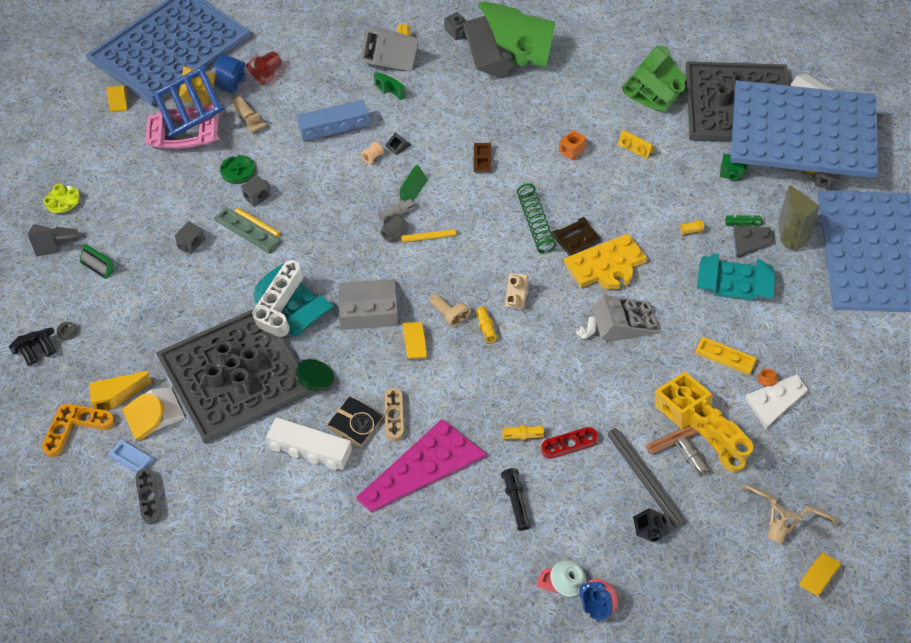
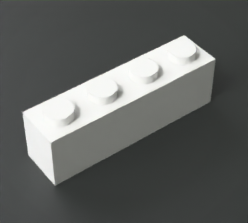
[266,417,352,471]

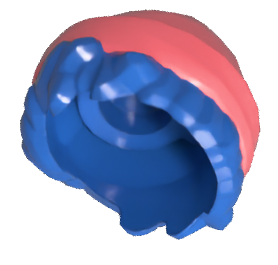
[579,578,618,622]

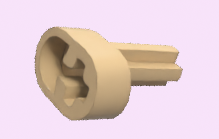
[429,294,471,327]

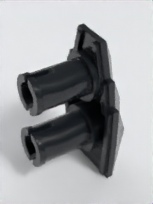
[8,327,57,366]

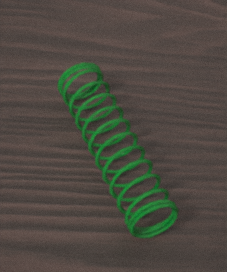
[516,183,556,254]

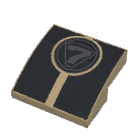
[326,396,384,448]

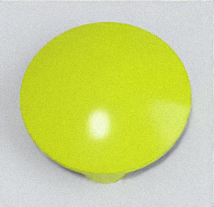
[43,184,80,213]

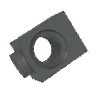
[241,176,271,207]
[174,221,205,254]

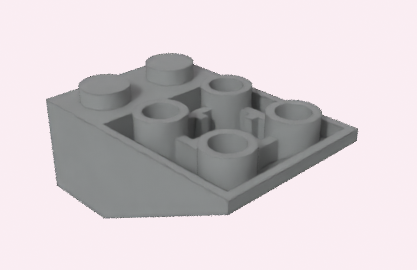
[360,25,419,71]
[592,295,661,341]

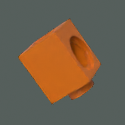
[559,130,587,160]

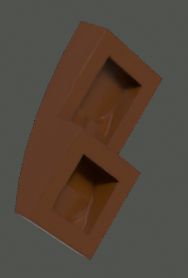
[474,143,491,172]

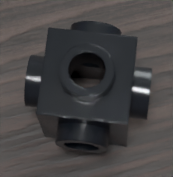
[633,508,669,542]

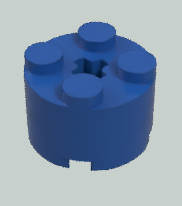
[213,54,246,94]

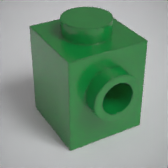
[720,154,747,180]

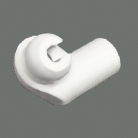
[576,316,597,339]

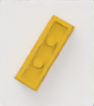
[695,336,757,375]

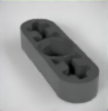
[135,468,161,525]

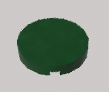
[295,359,335,392]

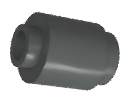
[380,216,407,242]

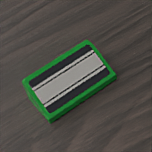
[80,244,115,279]

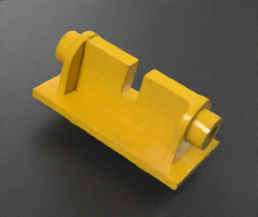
[618,129,655,159]

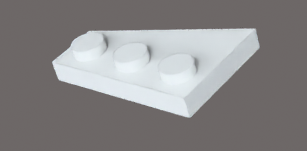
[745,375,808,429]

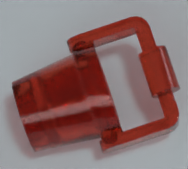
[246,51,281,85]

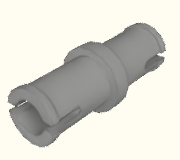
[378,199,415,223]
[675,436,709,477]

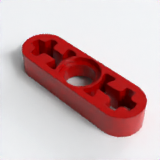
[541,427,598,459]

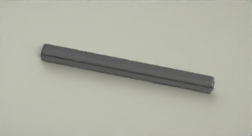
[608,428,684,528]

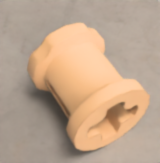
[360,142,384,164]

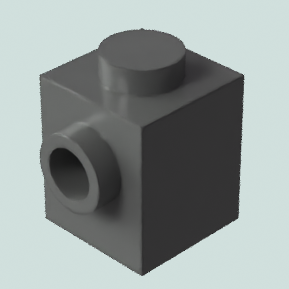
[444,12,467,40]

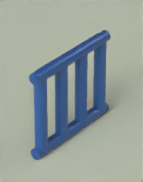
[151,65,225,138]

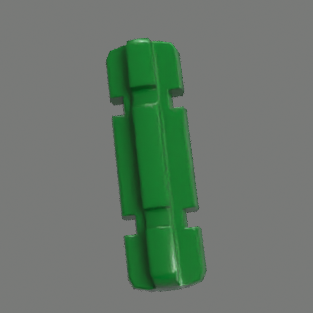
[725,215,762,226]

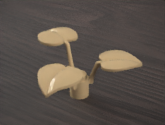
[741,485,839,544]

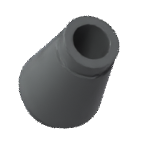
[51,226,79,245]

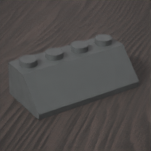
[462,16,515,78]

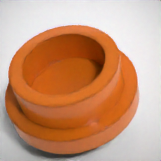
[758,369,778,387]

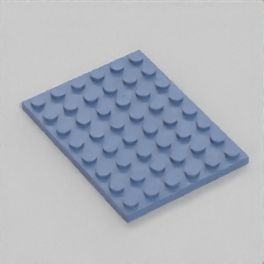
[86,0,251,106]
[730,80,878,178]
[818,190,911,312]

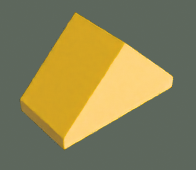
[106,85,127,113]

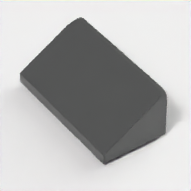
[28,224,59,256]

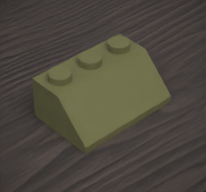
[778,185,820,252]

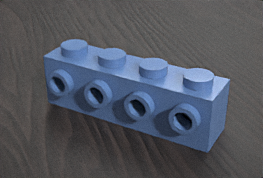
[297,100,370,141]

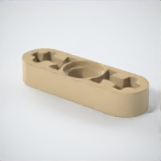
[384,388,404,442]

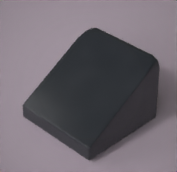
[385,132,411,155]

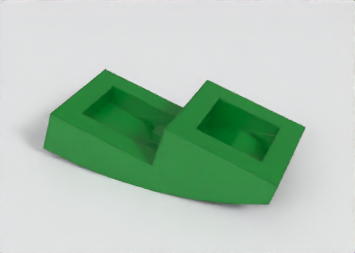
[374,72,405,100]

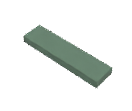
[214,207,282,254]

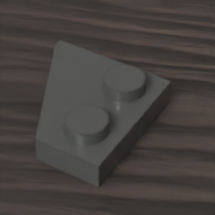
[733,227,773,258]

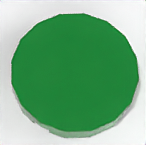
[220,155,255,184]

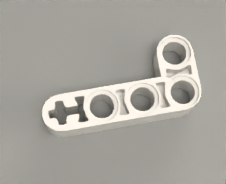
[252,260,303,337]

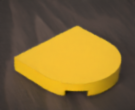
[122,394,165,441]

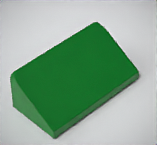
[400,165,427,201]

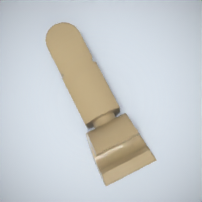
[233,97,266,134]

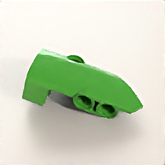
[477,1,555,68]
[622,45,686,111]

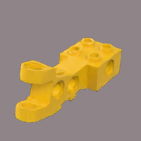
[655,371,753,473]

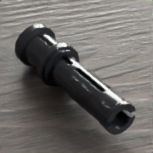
[501,468,531,531]

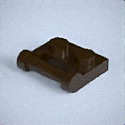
[552,217,601,256]

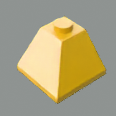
[179,66,216,106]

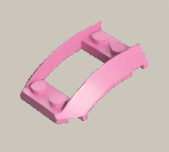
[145,104,222,149]

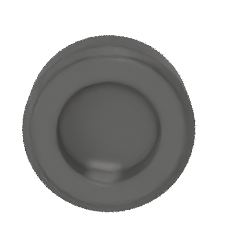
[57,322,77,340]

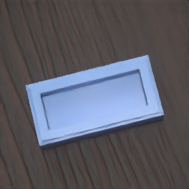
[108,439,154,473]

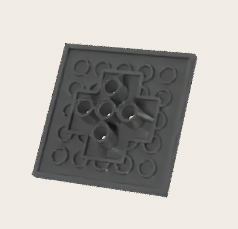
[685,61,789,141]
[156,309,313,444]

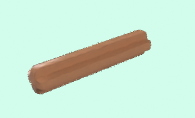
[646,425,698,454]

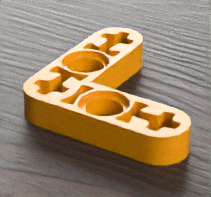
[42,404,115,457]

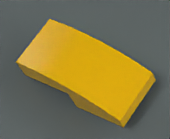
[402,322,427,359]
[799,552,842,597]

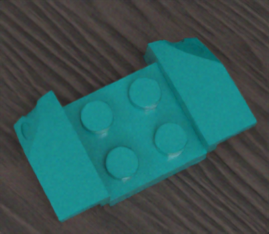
[697,254,775,301]
[254,263,334,336]

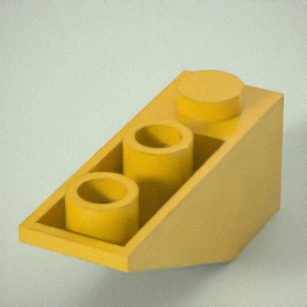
[89,371,152,410]

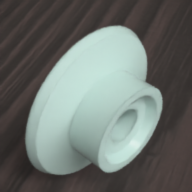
[550,560,587,597]

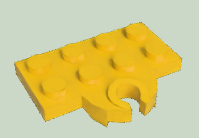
[563,234,647,290]

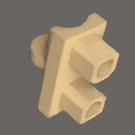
[505,273,529,309]

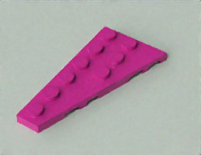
[356,419,487,513]

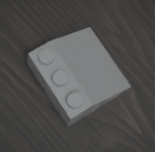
[339,279,398,330]

